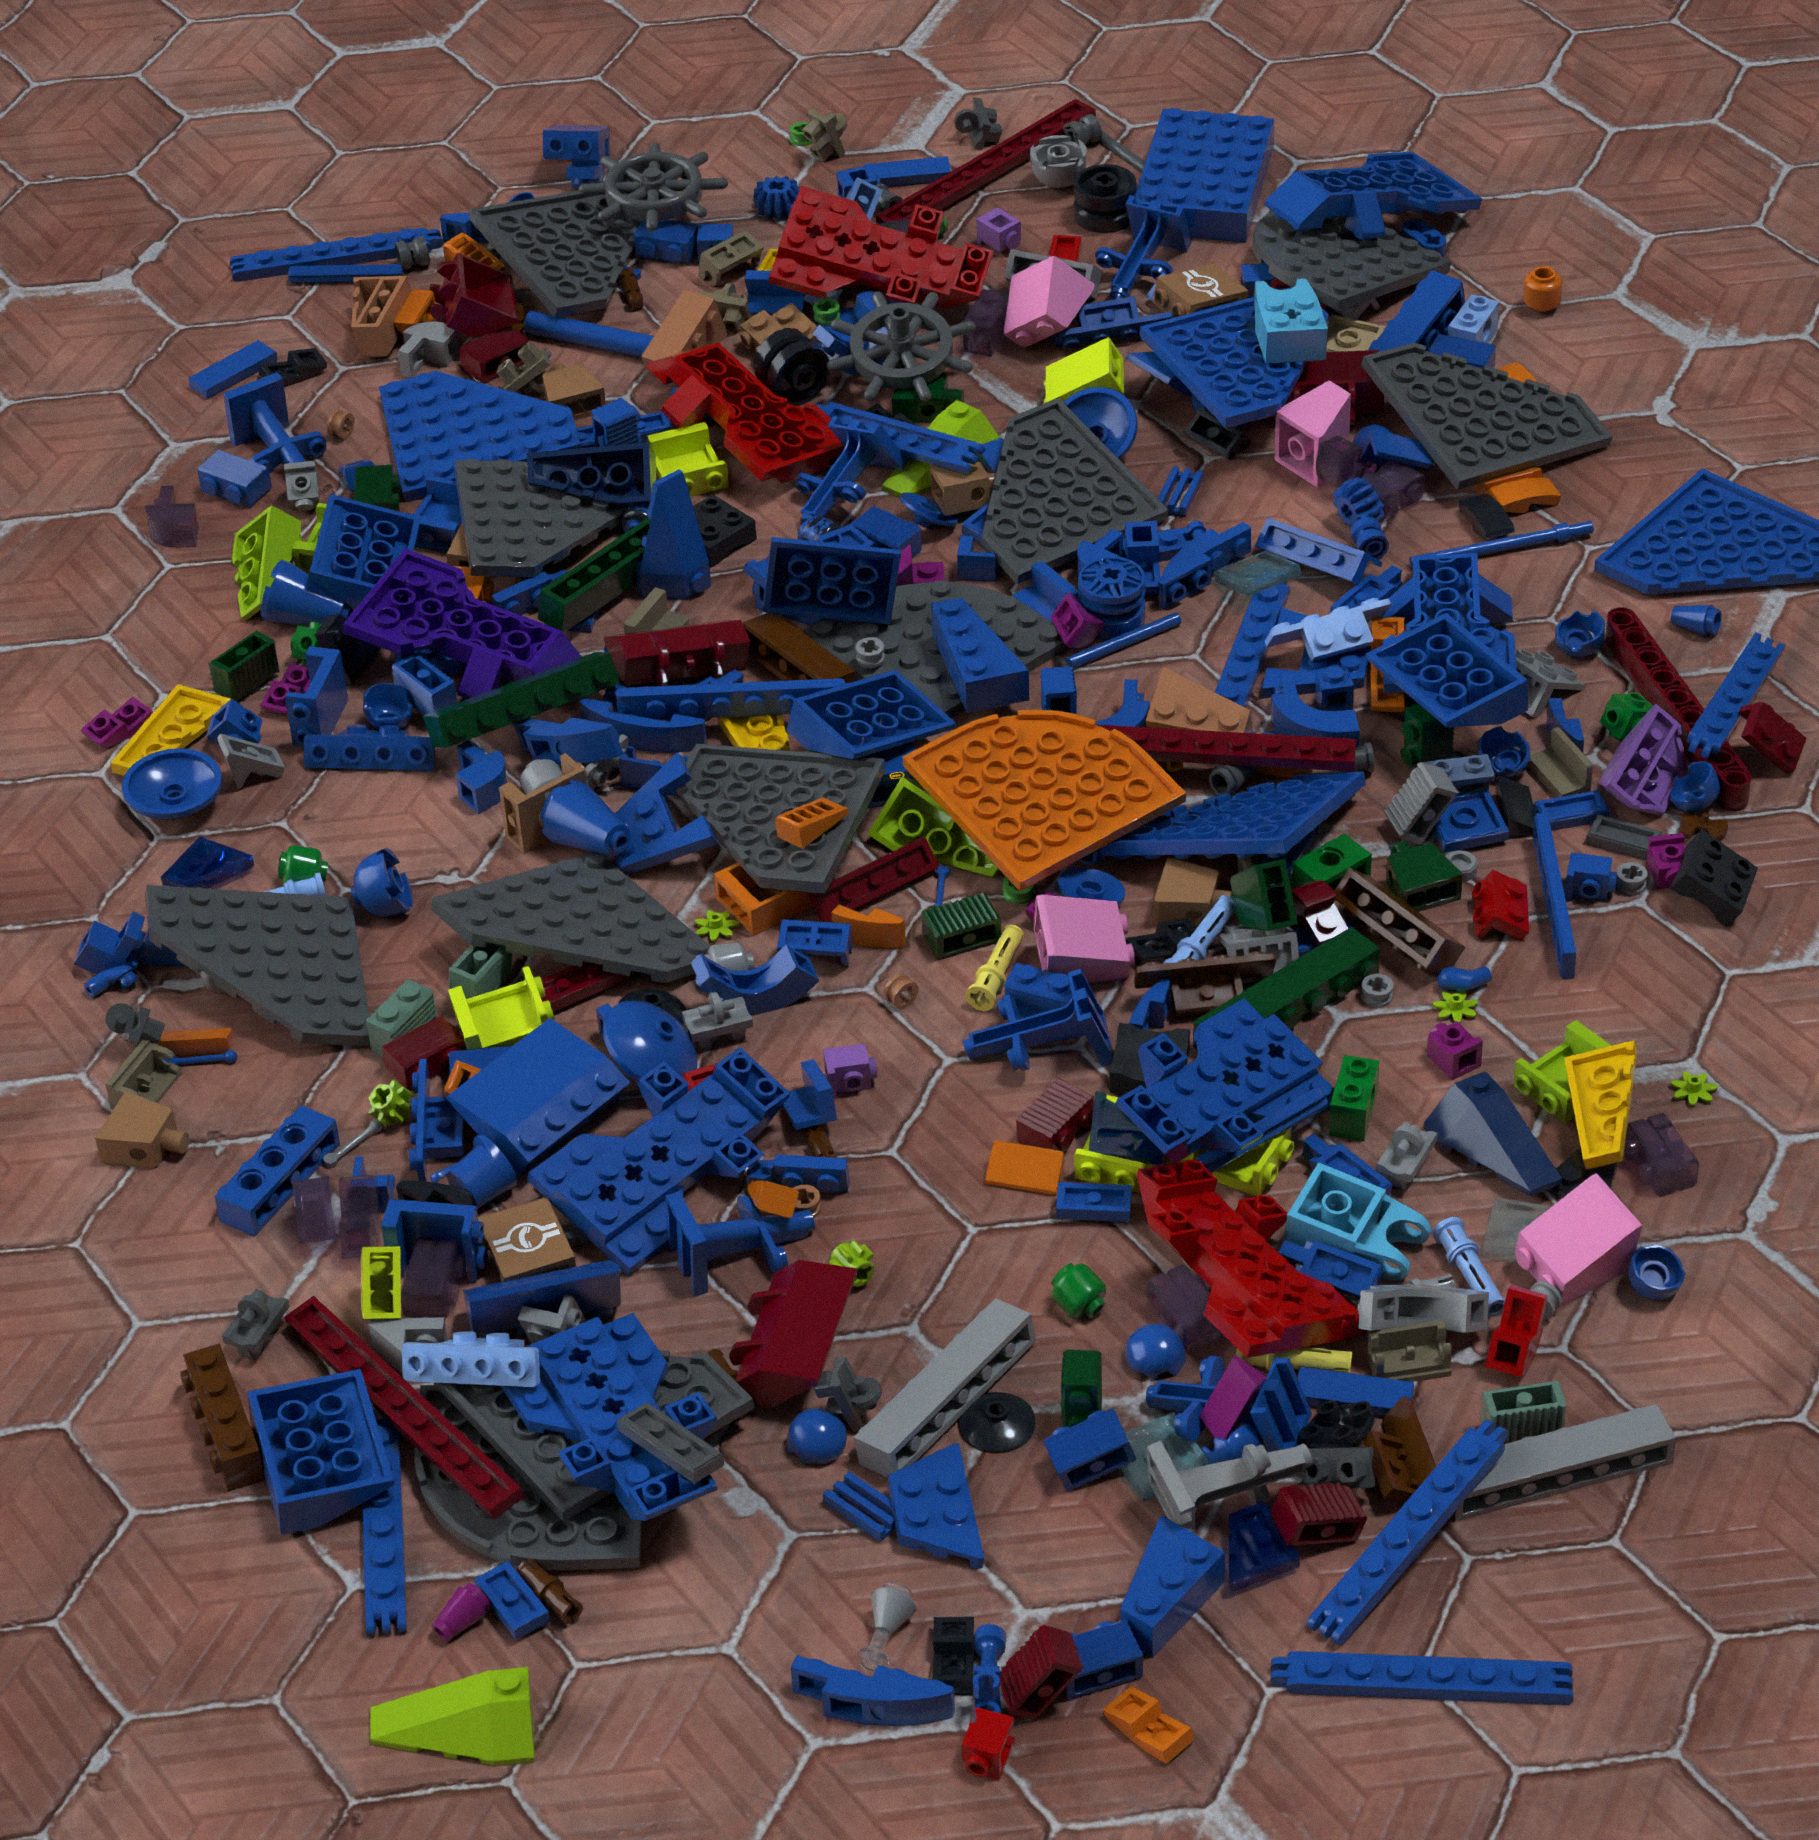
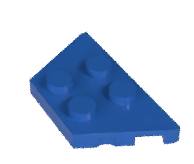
[887,1443,984,1569]

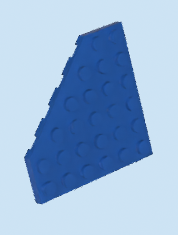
[1140,287,1329,428]
[379,371,582,502]
[1594,468,1819,595]
[1099,772,1366,859]

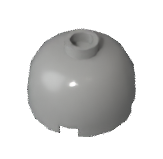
[1030,135,1087,189]

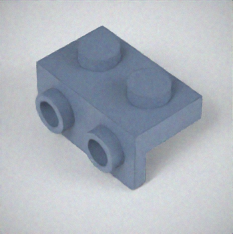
[1422,754,1495,794]

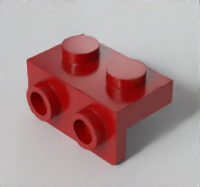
[1472,869,1529,941]

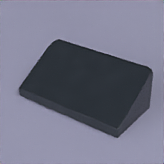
[1182,408,1252,459]
[1495,776,1536,837]

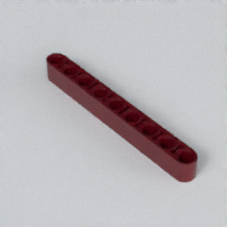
[1605,607,1752,812]

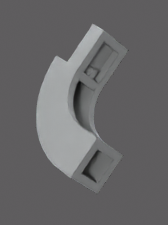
[1358,1285,1489,1333]

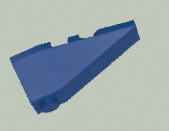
[636,469,711,600]

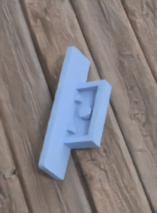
[1265,598,1391,662]
[402,1332,540,1387]

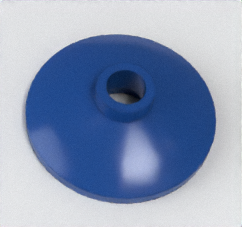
[900,492,958,529]
[1058,868,1125,905]

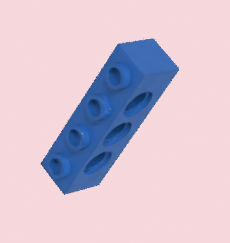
[214,1105,340,1237]

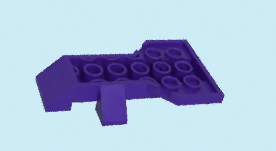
[343,549,582,708]

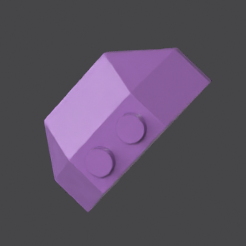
[1598,704,1687,816]

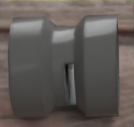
[1063,114,1102,145]
[394,236,430,271]

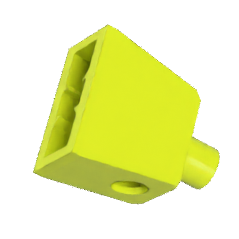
[361,1246,401,1319]

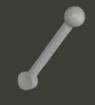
[323,1119,383,1168]

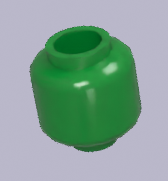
[277,845,328,885]
[1051,1263,1107,1319]

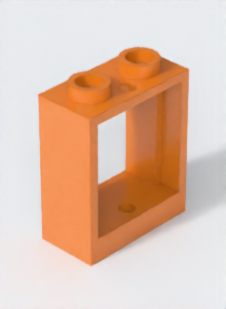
[714,862,814,936]

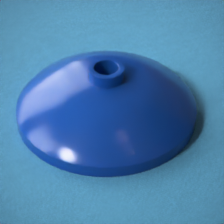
[1063,387,1138,460]
[122,748,222,820]
[603,1001,697,1082]

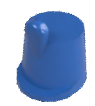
[430,1135,518,1209]

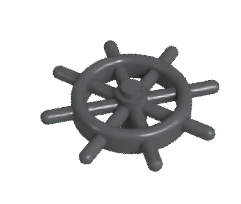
[579,143,728,232]
[827,292,976,402]

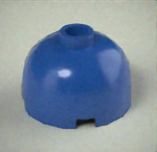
[351,848,413,918]

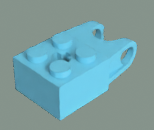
[1254,278,1328,364]
[1285,1162,1432,1281]

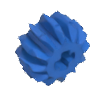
[753,175,800,220]
[1333,477,1384,529]

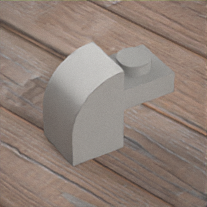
[398,322,461,378]

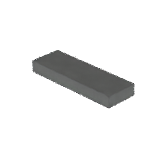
[617,1402,724,1484]

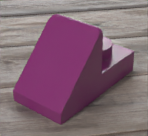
[896,545,945,587]
[1050,592,1105,649]

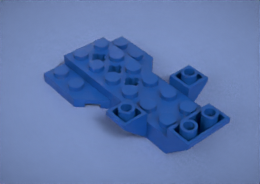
[1265,151,1482,241]
[1383,553,1516,694]
[1115,999,1335,1163]
[527,1047,790,1276]
[501,1313,717,1521]

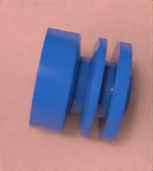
[1078,557,1145,641]

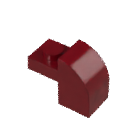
[1291,880,1348,947]

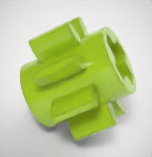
[368,1080,413,1127]
[829,1240,875,1286]

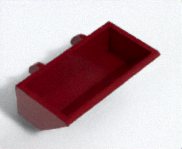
[429,252,518,338]
[1267,350,1385,426]
[604,620,751,686]
[729,1260,857,1411]

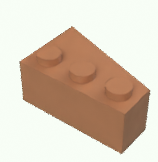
[351,276,412,358]
[641,289,728,383]
[1146,667,1253,733]

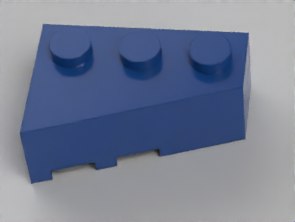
[1120,1515,1225,1658]

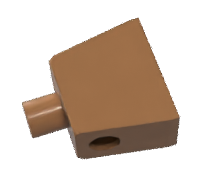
[542,363,606,420]
[930,462,996,516]
[1154,858,1232,928]
[95,1092,189,1168]

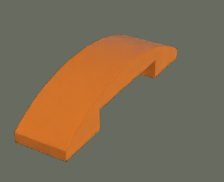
[1370,617,1404,712]

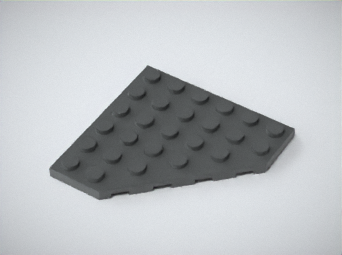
[469,191,642,317]
[1361,342,1612,490]
[980,398,1169,584]
[454,459,630,577]
[676,744,886,893]
[431,852,711,983]
[145,885,370,1046]
[434,1341,754,1522]

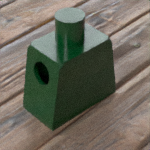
[892,365,964,423]
[1386,841,1463,912]
[1230,859,1298,931]

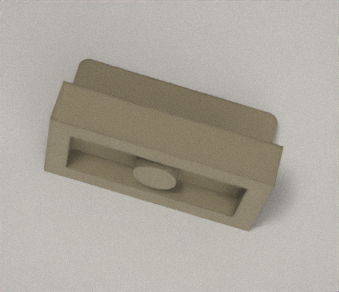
[623,587,689,634]
[1527,727,1593,798]

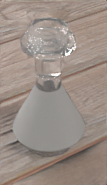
[858,1582,917,1672]

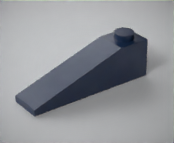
[527,442,656,505]
[1423,1071,1562,1196]

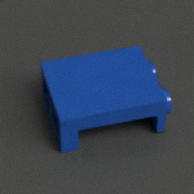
[543,125,610,160]
[402,476,462,553]
[285,646,348,747]
[381,1199,488,1282]

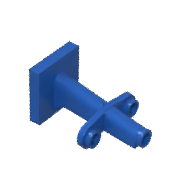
[1095,195,1191,299]
[223,372,327,487]
[795,416,908,523]
[963,968,1114,1071]
[666,1191,815,1297]
[1146,1355,1312,1452]

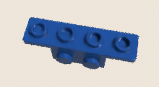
[1053,296,1173,349]
[304,724,435,770]
[409,1059,465,1181]

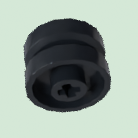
[1073,164,1137,233]
[753,328,830,406]

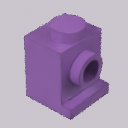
[976,207,1021,252]
[823,1044,878,1099]

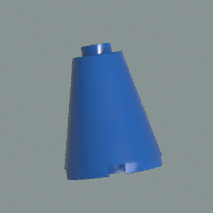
[260,560,353,626]
[540,780,630,856]

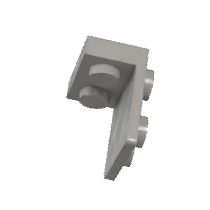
[1515,649,1586,717]
[1216,922,1299,983]

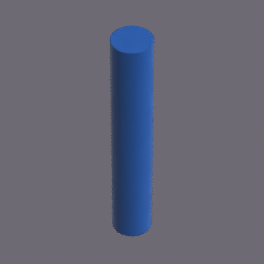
[524,311,654,358]

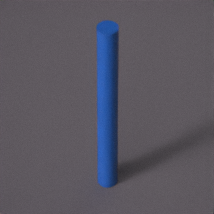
[1066,612,1181,668]

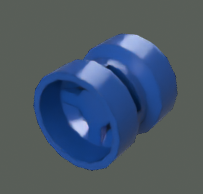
[1350,517,1389,559]

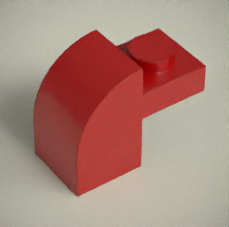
[1485,1285,1548,1377]

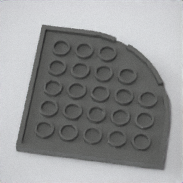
[1252,211,1451,311]
[801,580,1071,718]
[414,1385,643,1570]

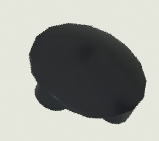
[1299,1400,1375,1448]

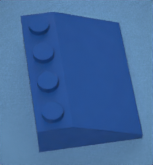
[308,494,421,609]
[763,537,901,625]
[1366,613,1528,727]
[787,670,956,759]
[446,1018,630,1179]
[463,1260,621,1338]
[247,1369,394,1535]

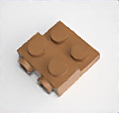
[740,303,821,351]

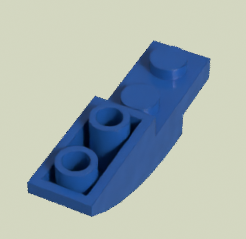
[1159,522,1251,610]
[513,717,623,764]
[791,1655,955,1726]

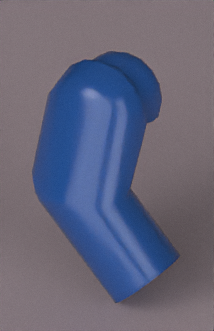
[84,965,137,998]
[1437,966,1492,992]

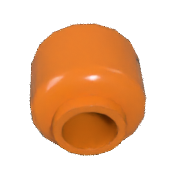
[1523,266,1563,313]

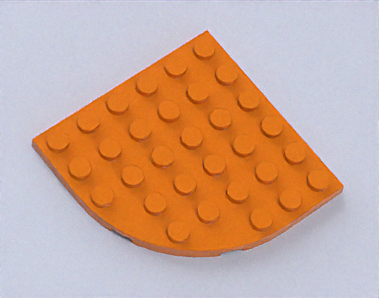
[903,710,1186,891]

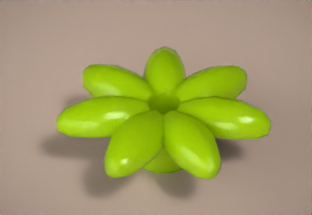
[694,910,739,942]
[1432,991,1479,1023]
[1670,1071,1718,1106]

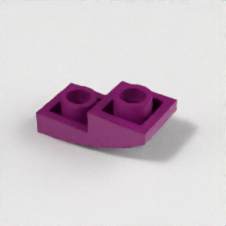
[260,663,310,715]
[81,697,153,748]

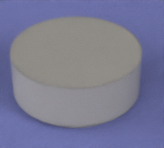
[1445,850,1477,882]

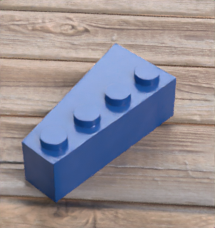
[1369,270,1465,352]
[931,597,1030,713]

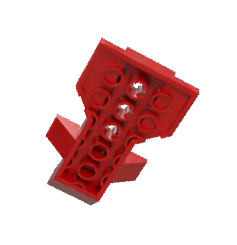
[768,186,994,309]
[646,342,845,484]
[1137,1160,1368,1358]

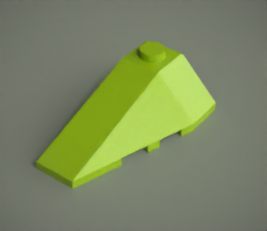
[882,400,1000,498]
[232,505,302,620]
[867,777,999,877]
[371,1667,535,1766]

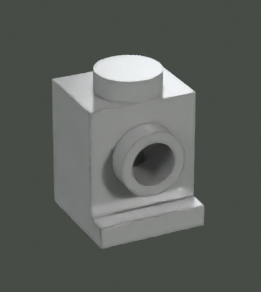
[284,461,320,511]

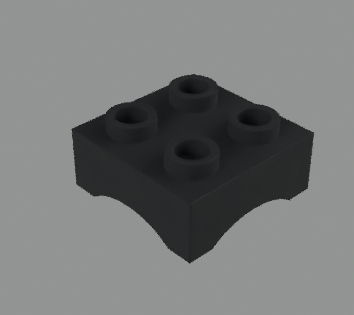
[693,494,757,568]
[1670,830,1758,927]
[1109,1023,1190,1094]

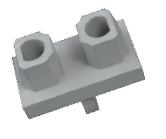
[682,992,753,1049]
[1377,1121,1438,1189]

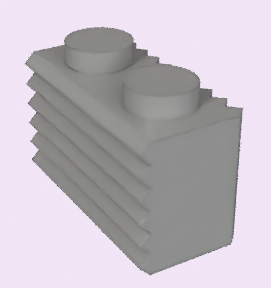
[1384,762,1459,844]

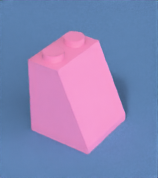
[1004,255,1095,348]
[1275,380,1351,487]
[1034,895,1135,984]
[1514,1173,1642,1307]

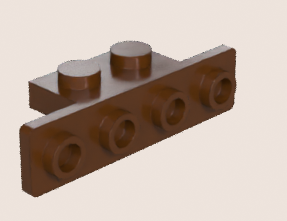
[1134,951,1276,1016]
[1362,1396,1454,1530]

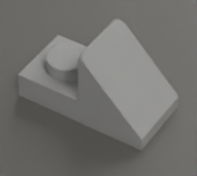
[217,734,285,790]
[369,1317,448,1374]

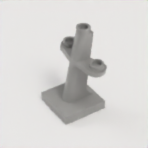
[1147,1440,1313,1535]

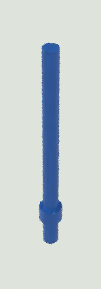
[1409,521,1594,569]

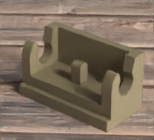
[698,230,764,287]
[105,1038,182,1110]
[1368,1320,1451,1382]

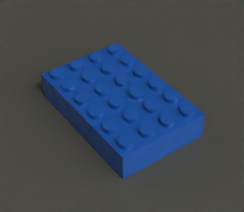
[1135,108,1274,243]

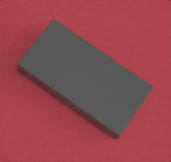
[1586,814,1663,860]

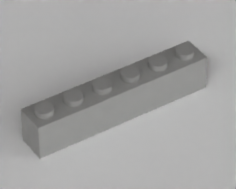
[853,1298,1036,1478]
[1439,1404,1676,1521]

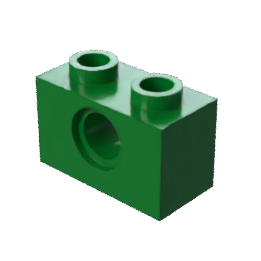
[1292,833,1372,891]
[1329,1055,1380,1141]

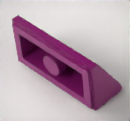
[1199,1355,1267,1440]

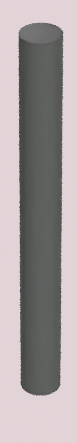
[1098,131,1145,173]

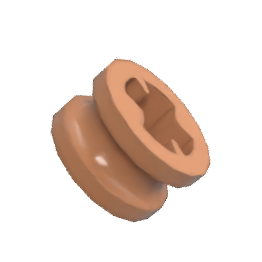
[327,409,355,439]
[883,973,919,1009]
[794,1185,821,1219]

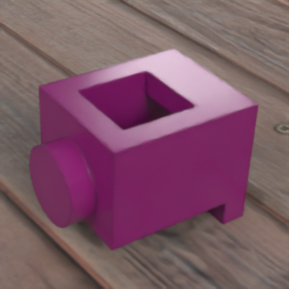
[1646,833,1686,890]
[1427,1021,1483,1080]

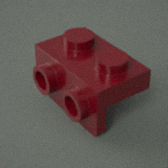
[1738,702,1807,773]

